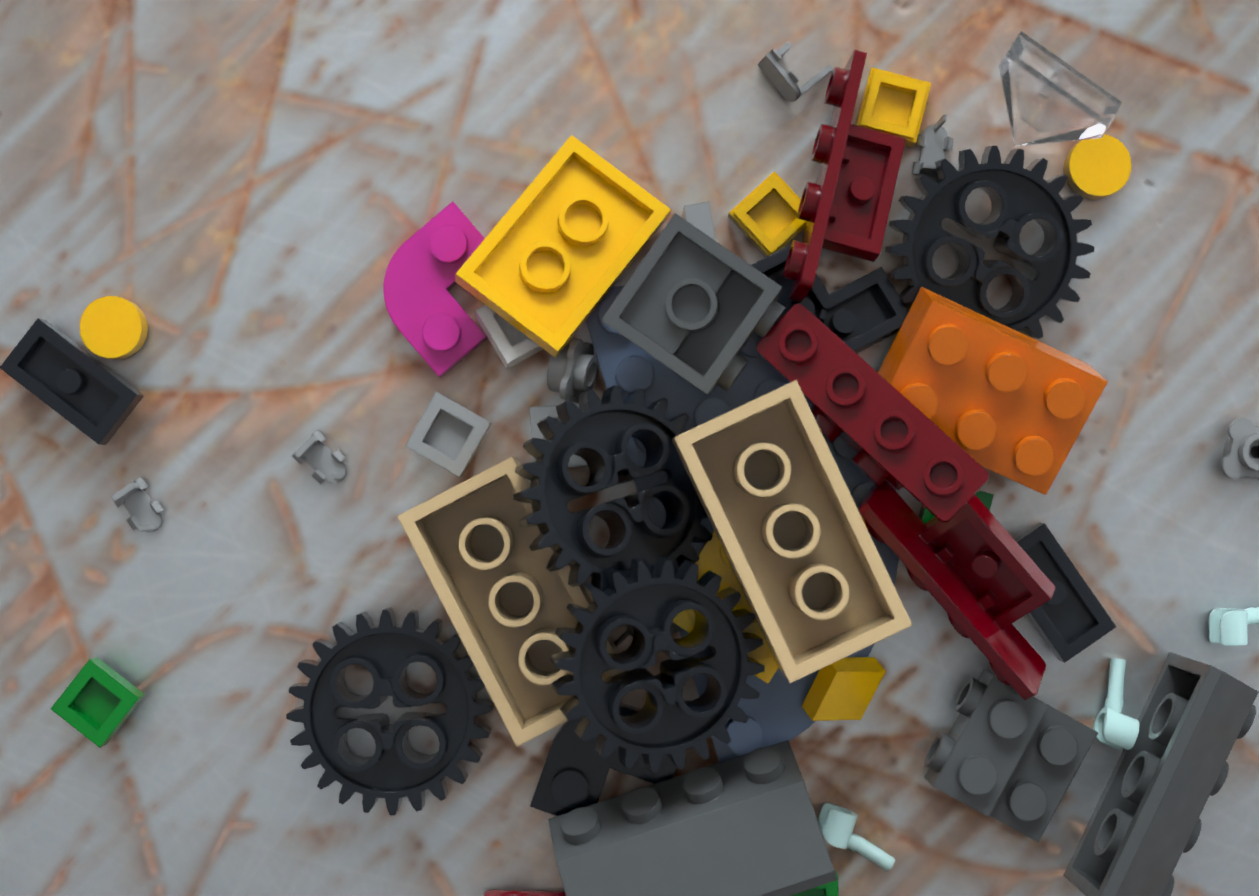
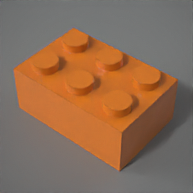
[878,287,1108,495]

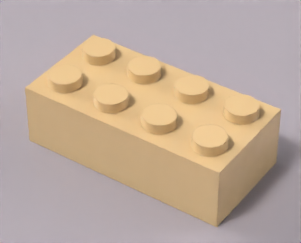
[672,380,912,683]
[397,456,628,747]

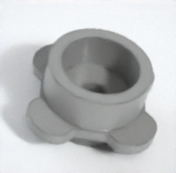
[547,338,598,403]
[1221,418,1259,480]

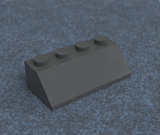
[1064,652,1259,896]
[548,740,837,896]

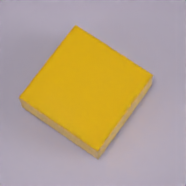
[855,67,931,147]
[728,171,807,257]
[801,657,886,721]

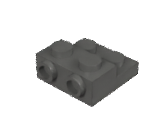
[601,213,786,395]
[924,669,1098,842]

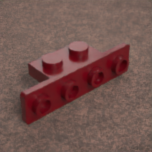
[783,49,906,303]
[756,303,989,523]
[859,480,1056,700]

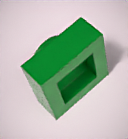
[51,657,145,748]

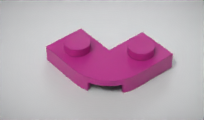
[383,201,488,378]

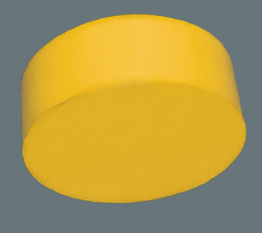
[1064,134,1132,200]
[79,296,148,360]

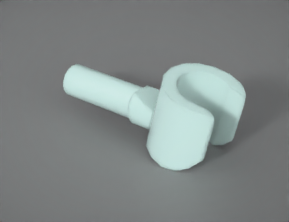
[1209,607,1259,646]
[1093,658,1140,750]
[818,802,895,871]

